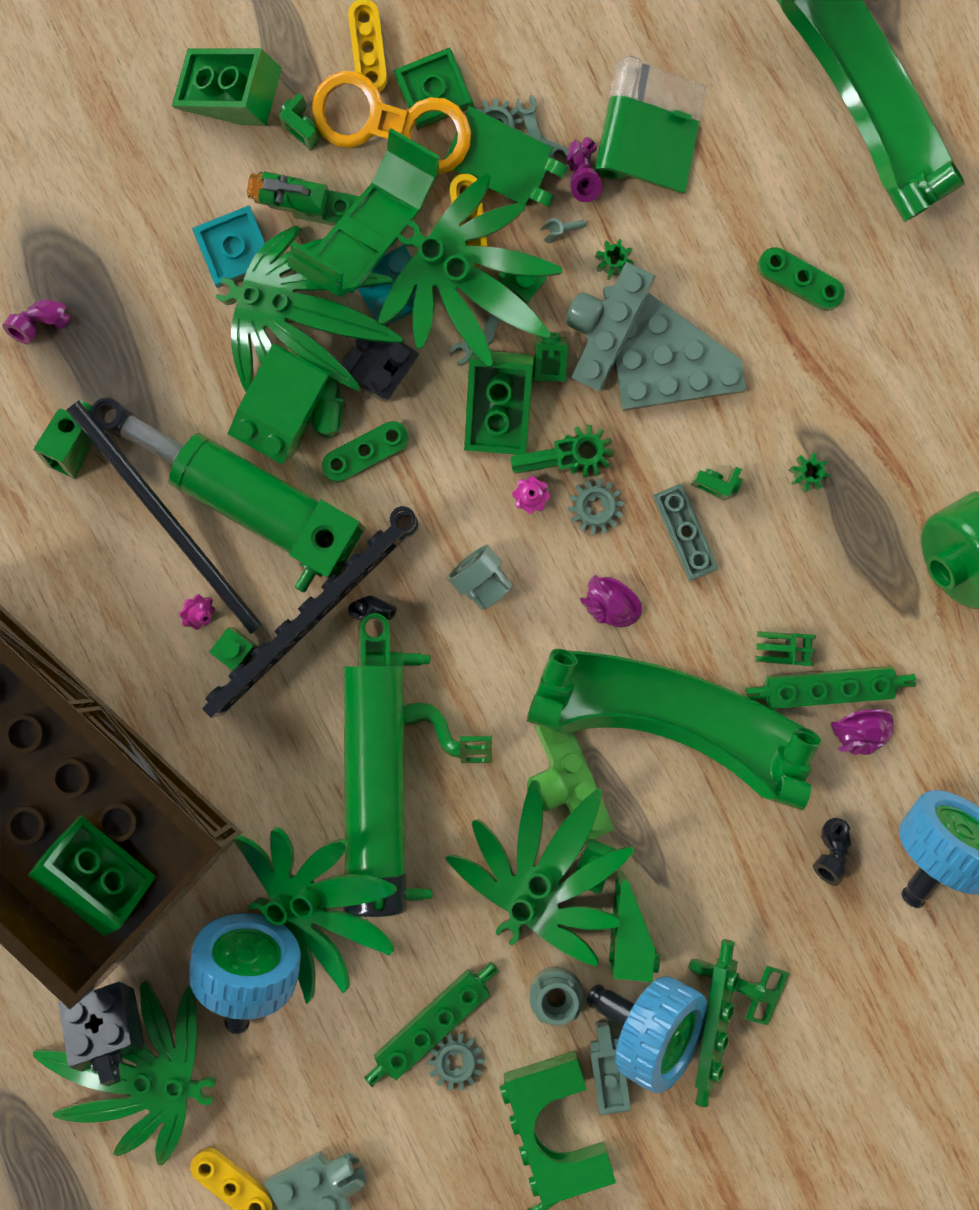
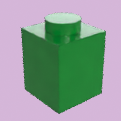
[209,627,258,671]

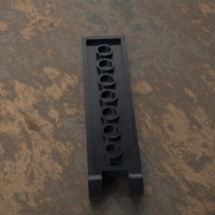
[202,506,419,718]

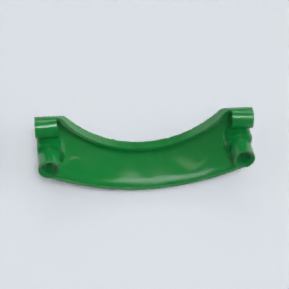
[777,0,965,222]
[526,649,821,810]

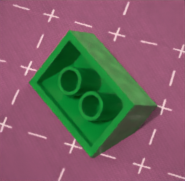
[28,815,156,936]

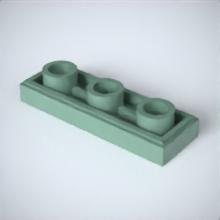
[652,483,719,581]

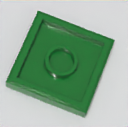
[393,47,474,130]

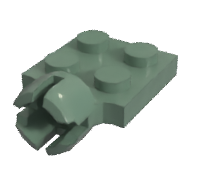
[264,1151,366,1210]

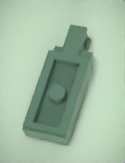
[590,1021,631,1115]

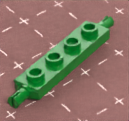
[745,666,916,709]
[695,939,740,1107]
[364,961,499,1087]

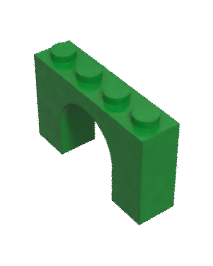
[500,1051,616,1207]

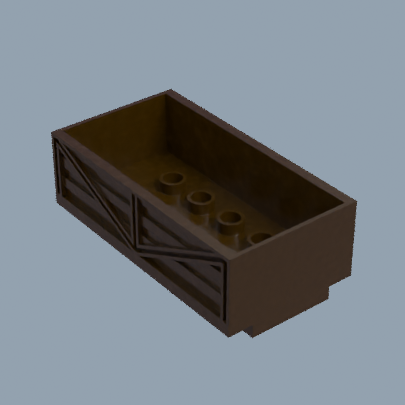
[0,604,242,1010]

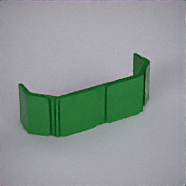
[288,128,440,296]

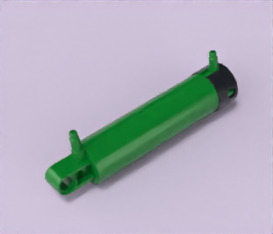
[343,613,433,917]

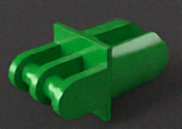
[312,377,346,438]
[755,631,816,666]

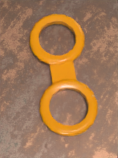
[312,71,471,175]

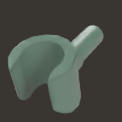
[540,218,585,243]

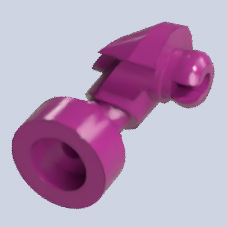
[567,137,602,202]
[2,299,70,344]

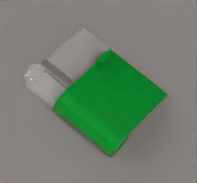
[595,56,707,194]

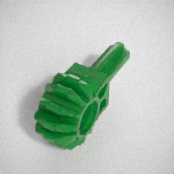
[510,425,614,479]

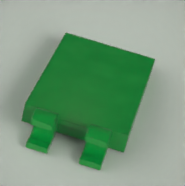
[445,106,568,207]

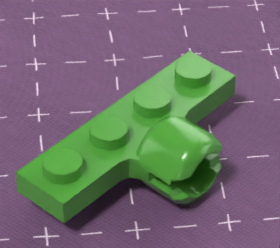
[527,725,614,842]

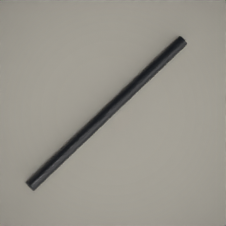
[66,401,263,634]

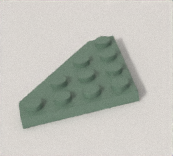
[603,286,746,411]

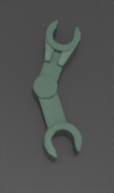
[516,95,569,159]
[450,314,500,366]

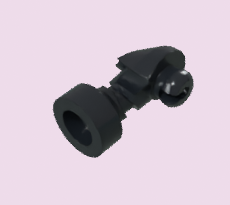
[813,818,851,886]

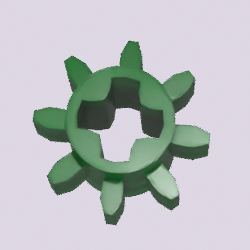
[595,239,634,280]
[788,453,830,493]

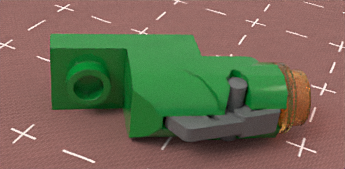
[247,171,359,226]

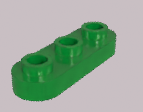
[757,247,845,311]
[322,421,409,482]

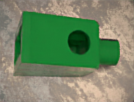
[33,400,93,479]

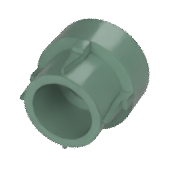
[447,544,513,610]
[529,966,583,1025]

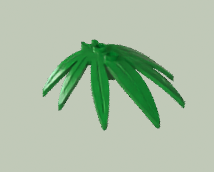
[378,173,562,367]
[216,225,404,392]
[445,780,635,967]
[233,827,397,1004]
[33,980,216,1165]

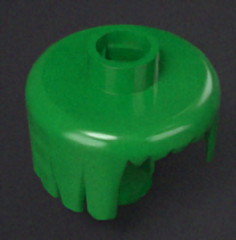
[921,491,979,610]

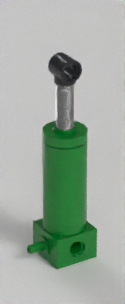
[90,398,366,593]

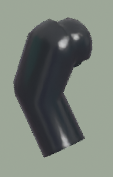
[348,595,397,621]

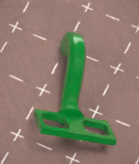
[404,702,492,763]
[688,959,790,1025]

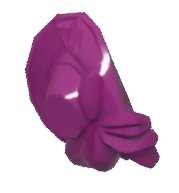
[580,575,642,628]
[831,709,894,755]

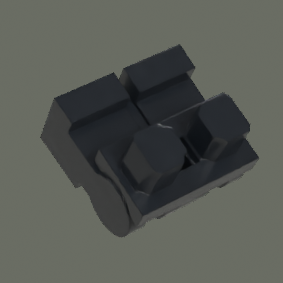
[341,339,419,403]

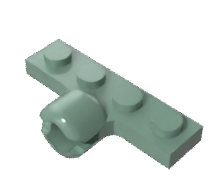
[566,262,656,391]

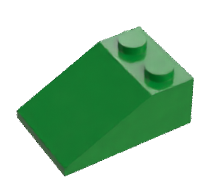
[172,48,282,126]
[228,343,330,465]
[464,351,535,455]
[608,871,660,982]

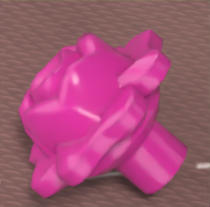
[512,476,550,514]
[179,594,216,630]

